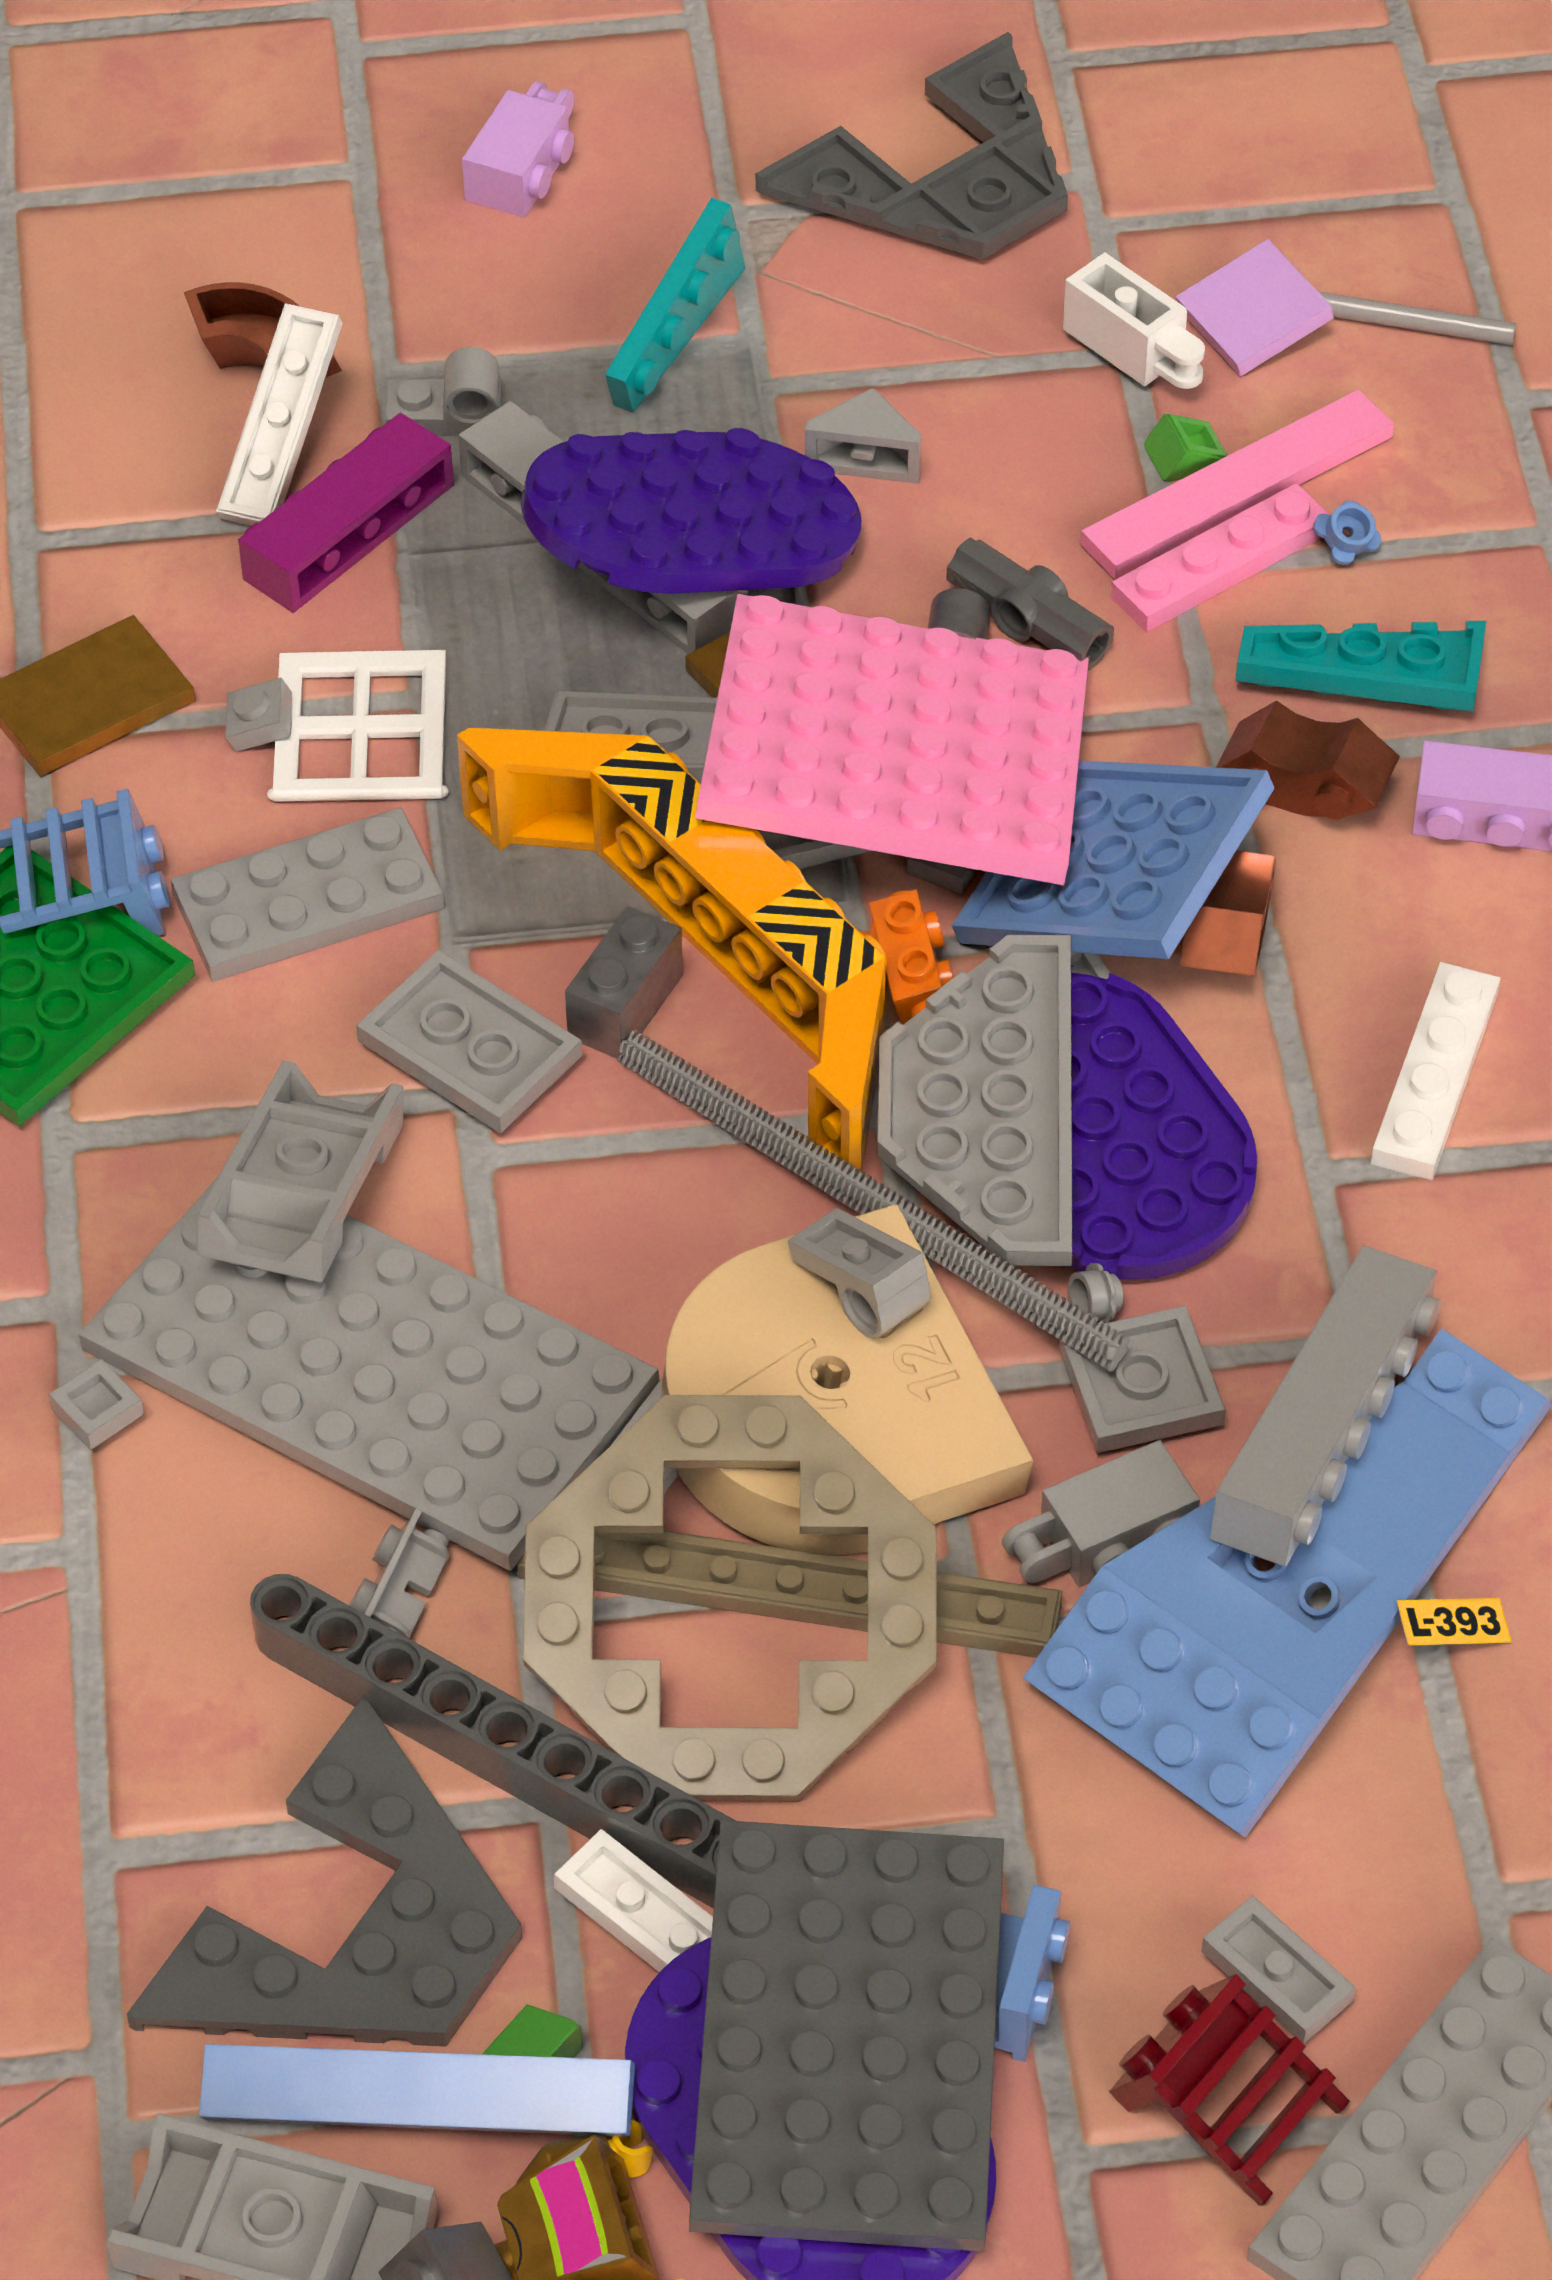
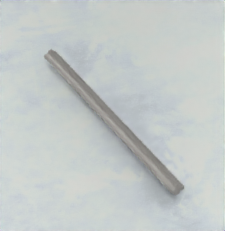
[617,1029,1131,1372]

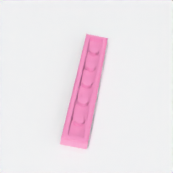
[1080,389,1394,579]

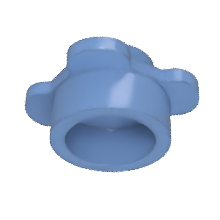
[1313,501,1381,565]

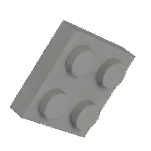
[1059,1305,1225,1453]

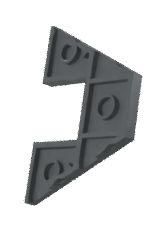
[755,32,1068,260]
[127,1698,522,2047]

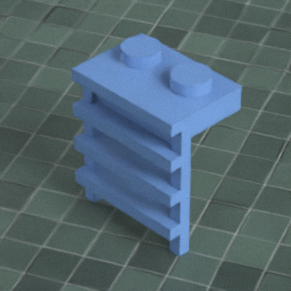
[0,789,170,936]
[994,1884,1071,2062]

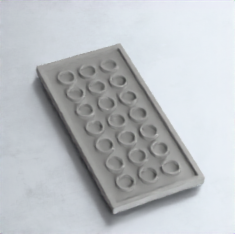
[79,1177,660,1571]

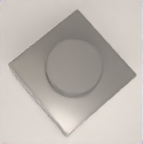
[225,677,292,752]
[49,1359,144,1450]

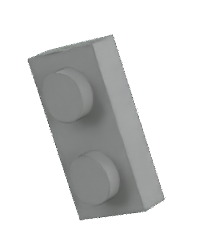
[1201,1895,1356,2044]

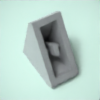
[805,388,921,484]

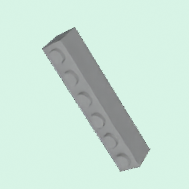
[458,400,748,654]
[1210,1245,1441,1567]

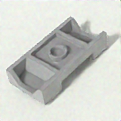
[197,1061,404,1282]
[106,2113,438,2280]

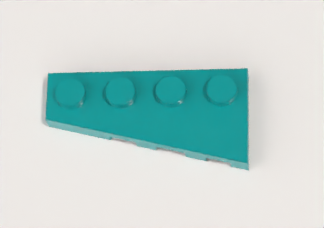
[605,197,746,413]
[1235,621,1486,712]

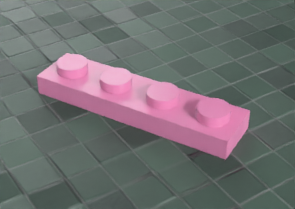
[1111,483,1330,633]

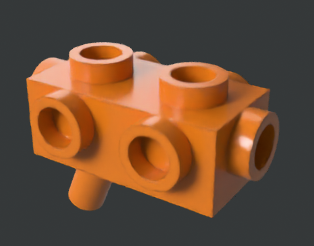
[859,889,954,1025]

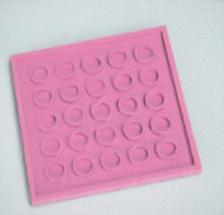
[695,594,1089,885]

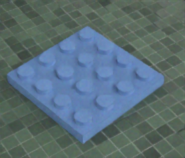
[951,760,1275,959]

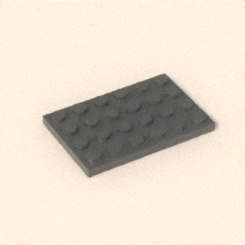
[689,1820,1004,2252]

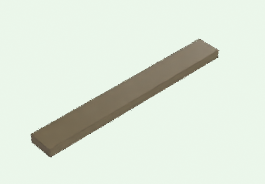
[518,1530,1063,1658]

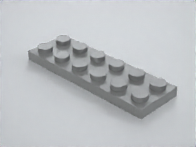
[1247,1937,1552,2280]

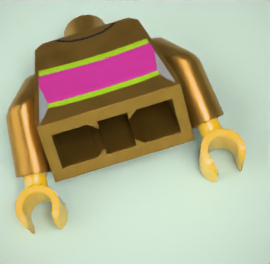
[495,2119,685,2280]

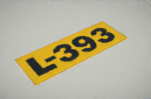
[1396,1598,1512,1645]

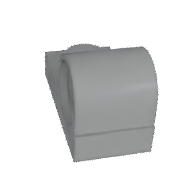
[385,347,502,436]
[788,1208,931,1339]

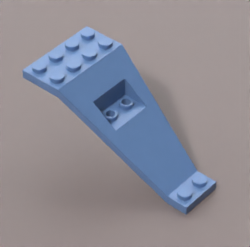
[1023,1328,1552,1838]

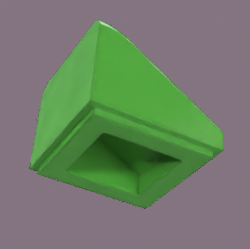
[1144,413,1228,481]
[482,2004,583,2058]

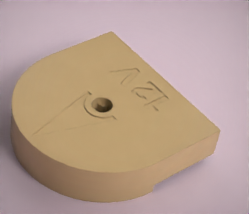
[660,1204,1034,1555]

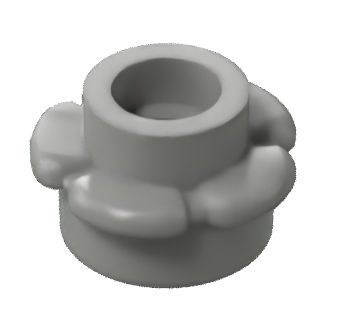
[1067,1263,1123,1324]

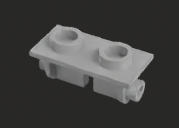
[349,1508,450,1639]

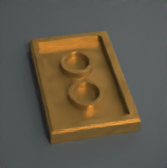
[0,614,195,777]

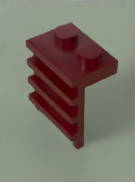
[1109,1974,1350,2205]

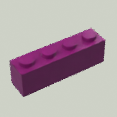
[238,412,454,613]

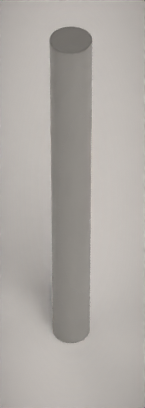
[1318,291,1516,345]

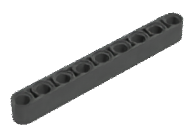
[250,1574,736,1909]

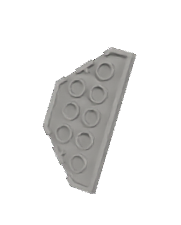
[878,935,1072,1266]

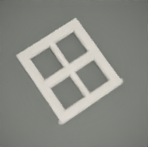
[267,650,449,802]

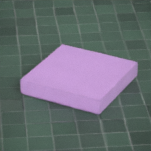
[1175,239,1334,377]

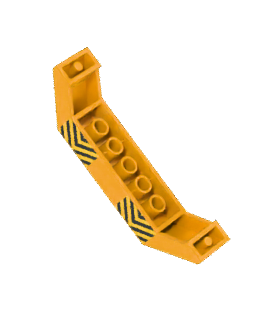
[457,728,887,1174]

